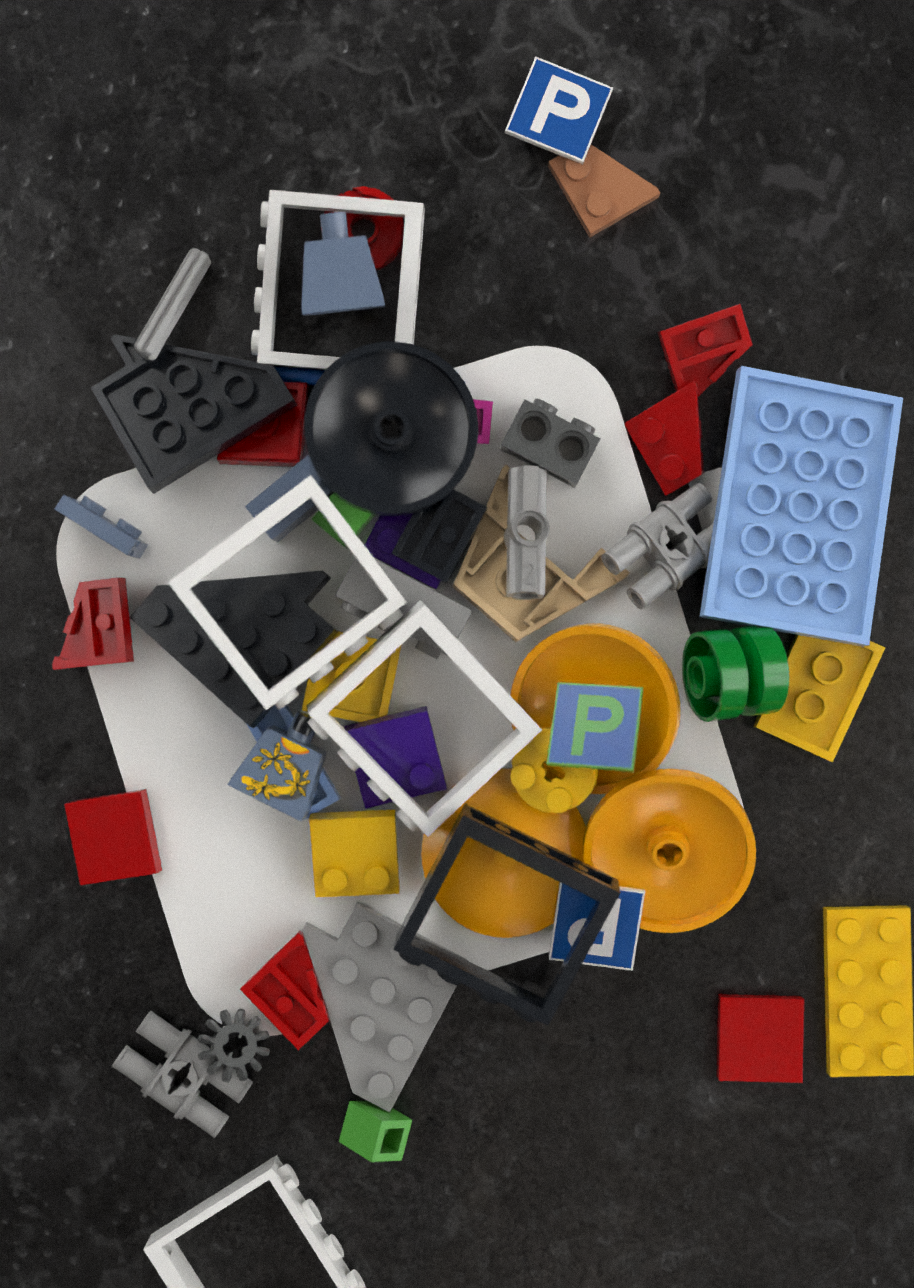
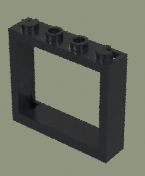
[393,804,620,1026]

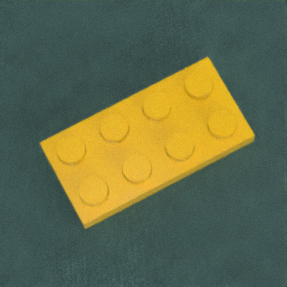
[823,905,914,1077]

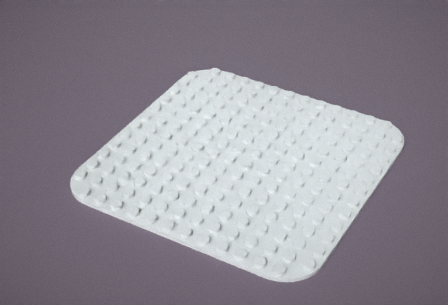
[56,346,744,1036]

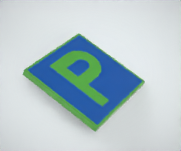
[546,682,644,772]

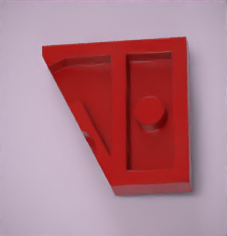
[658,304,753,397]
[624,381,704,496]

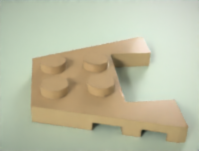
[452,465,630,642]

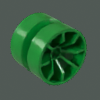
[682,626,789,722]

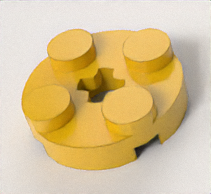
[510,727,598,813]

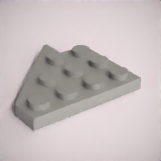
[302,902,469,1112]

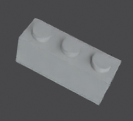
[335,558,473,659]

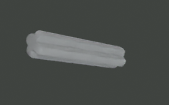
[134,248,211,361]

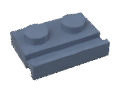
[55,495,148,559]

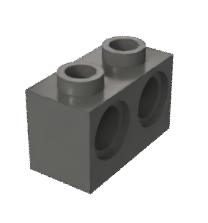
[500,398,601,488]

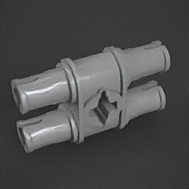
[601,483,714,609]
[112,1011,253,1138]

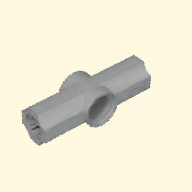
[503,465,550,600]

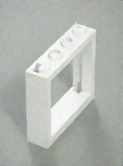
[251,190,425,370]
[168,475,407,710]
[307,600,542,836]
[143,1155,366,1288]

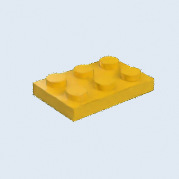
[753,635,885,762]

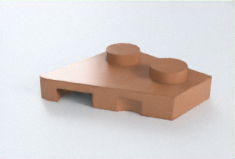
[548,145,660,238]

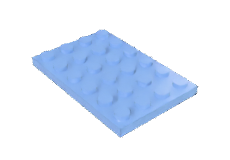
[700,366,903,647]

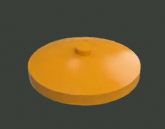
[510,623,681,794]
[421,768,586,938]
[583,769,756,933]

